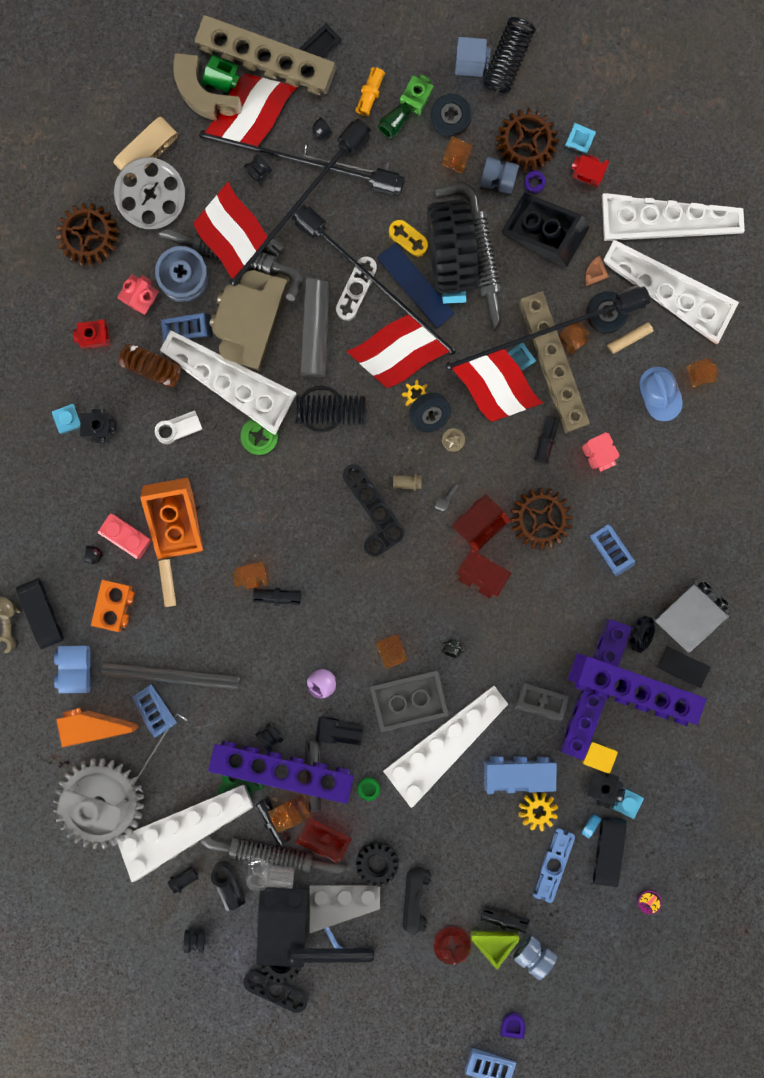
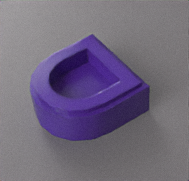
[500,1012,525,1039]

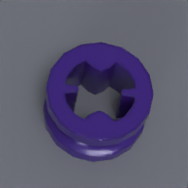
[524,171,546,194]

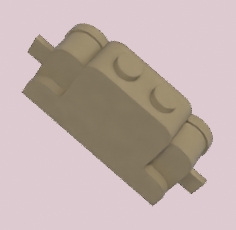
[209,270,290,374]

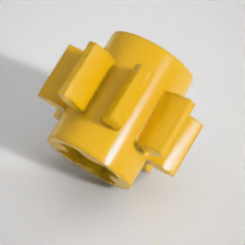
[402,380,427,406]

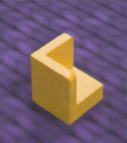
[581,742,618,774]

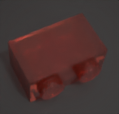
[452,494,510,552]
[456,549,511,599]
[295,818,352,863]

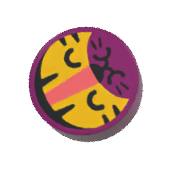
[637,889,662,915]

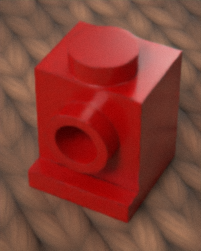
[571,155,610,188]
[73,319,110,349]

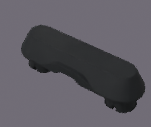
[403,867,431,935]

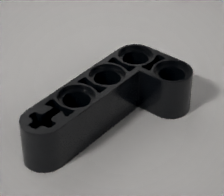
[343,464,404,557]

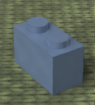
[455,37,491,77]

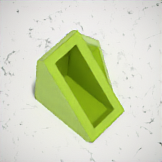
[470,931,519,970]

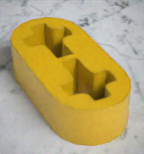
[389,220,428,257]

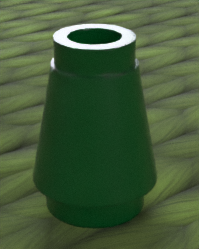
[378,103,411,139]

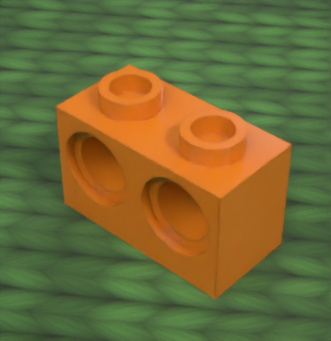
[91,580,135,632]

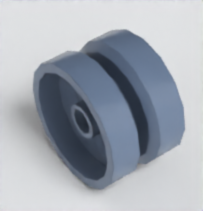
[155,246,209,303]

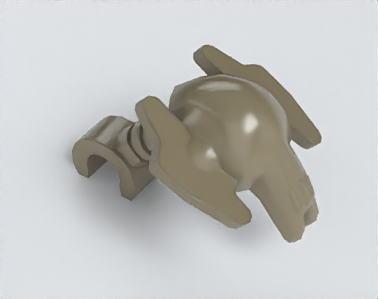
[0,597,21,654]

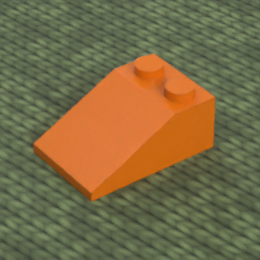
[140,477,203,560]
[56,708,139,747]

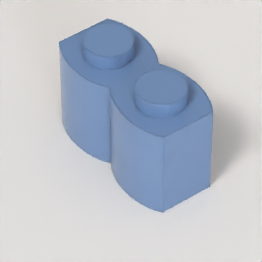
[54,646,90,693]

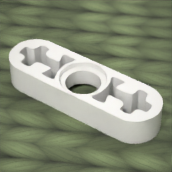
[336,257,377,321]

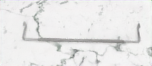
[304,143,389,173]
[133,713,188,793]

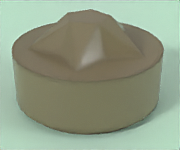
[442,428,465,452]

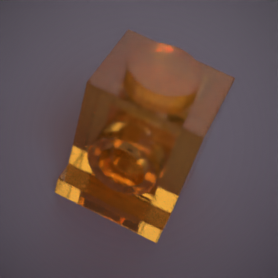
[441,136,473,174]
[559,322,589,355]
[687,358,718,388]
[232,562,269,590]

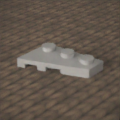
[310,884,380,933]

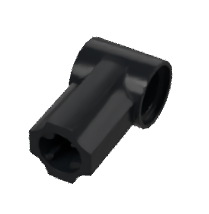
[315,717,363,746]
[211,861,246,911]

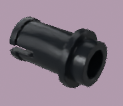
[167,866,199,894]

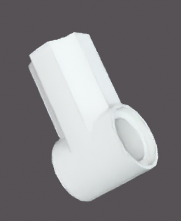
[155,410,202,445]

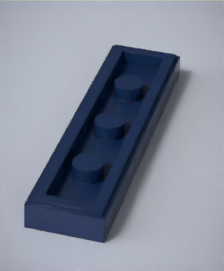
[377,243,455,329]

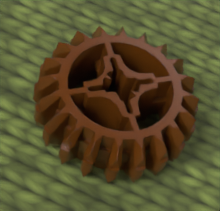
[496,108,559,172]
[56,203,119,266]
[118,344,182,388]
[510,487,573,550]

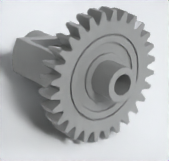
[53,758,144,849]

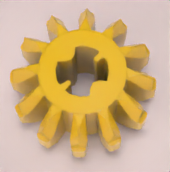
[518,792,558,831]

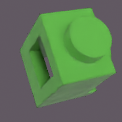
[400,75,434,115]

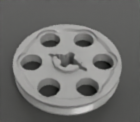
[114,157,185,229]

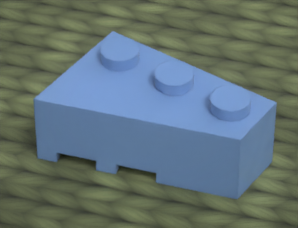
[484,756,556,794]

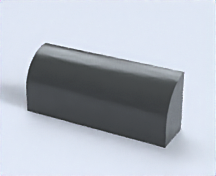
[301,278,331,378]

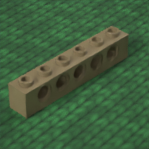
[194,15,337,95]
[518,291,590,434]

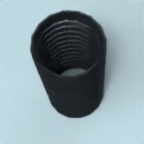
[482,17,536,94]
[295,394,366,425]

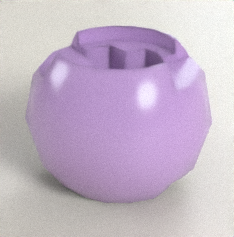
[307,669,336,698]

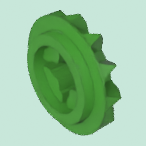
[241,419,278,455]

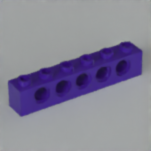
[559,619,633,760]
[568,653,707,726]
[208,741,354,804]

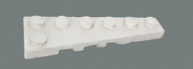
[601,193,745,241]
[603,240,739,344]
[160,331,296,435]
[383,685,508,808]
[116,785,254,882]

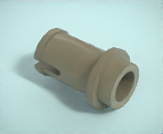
[393,473,422,492]

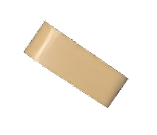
[114,117,178,180]

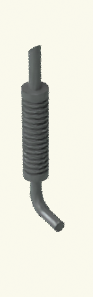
[435,182,502,331]
[159,229,303,301]
[200,835,349,874]

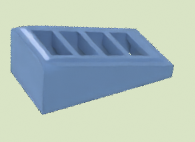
[161,313,213,343]
[590,524,635,577]
[132,684,177,738]
[464,1047,516,1078]

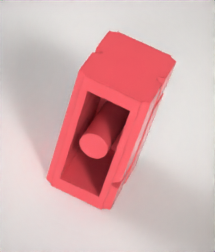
[582,432,620,472]
[98,513,152,559]

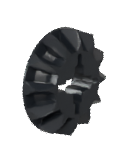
[630,616,655,653]

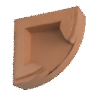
[585,256,609,287]

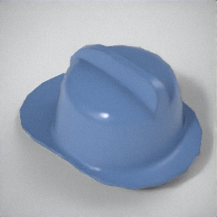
[639,367,683,421]

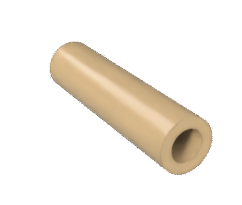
[607,322,654,354]
[158,559,176,607]

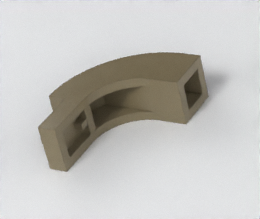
[173,53,242,121]

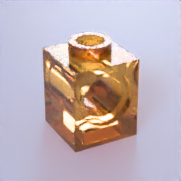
[268,796,311,833]

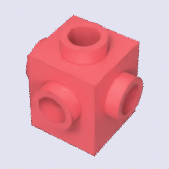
[117,274,159,315]

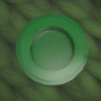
[357,777,380,801]

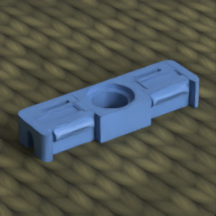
[532,827,575,903]

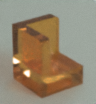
[376,634,408,669]

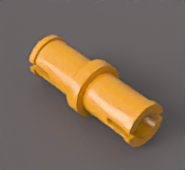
[355,67,385,116]

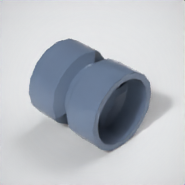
[480,156,519,194]
[513,935,557,980]

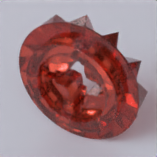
[433,927,471,965]

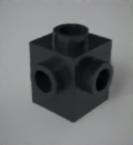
[80,409,116,443]
[587,773,626,809]

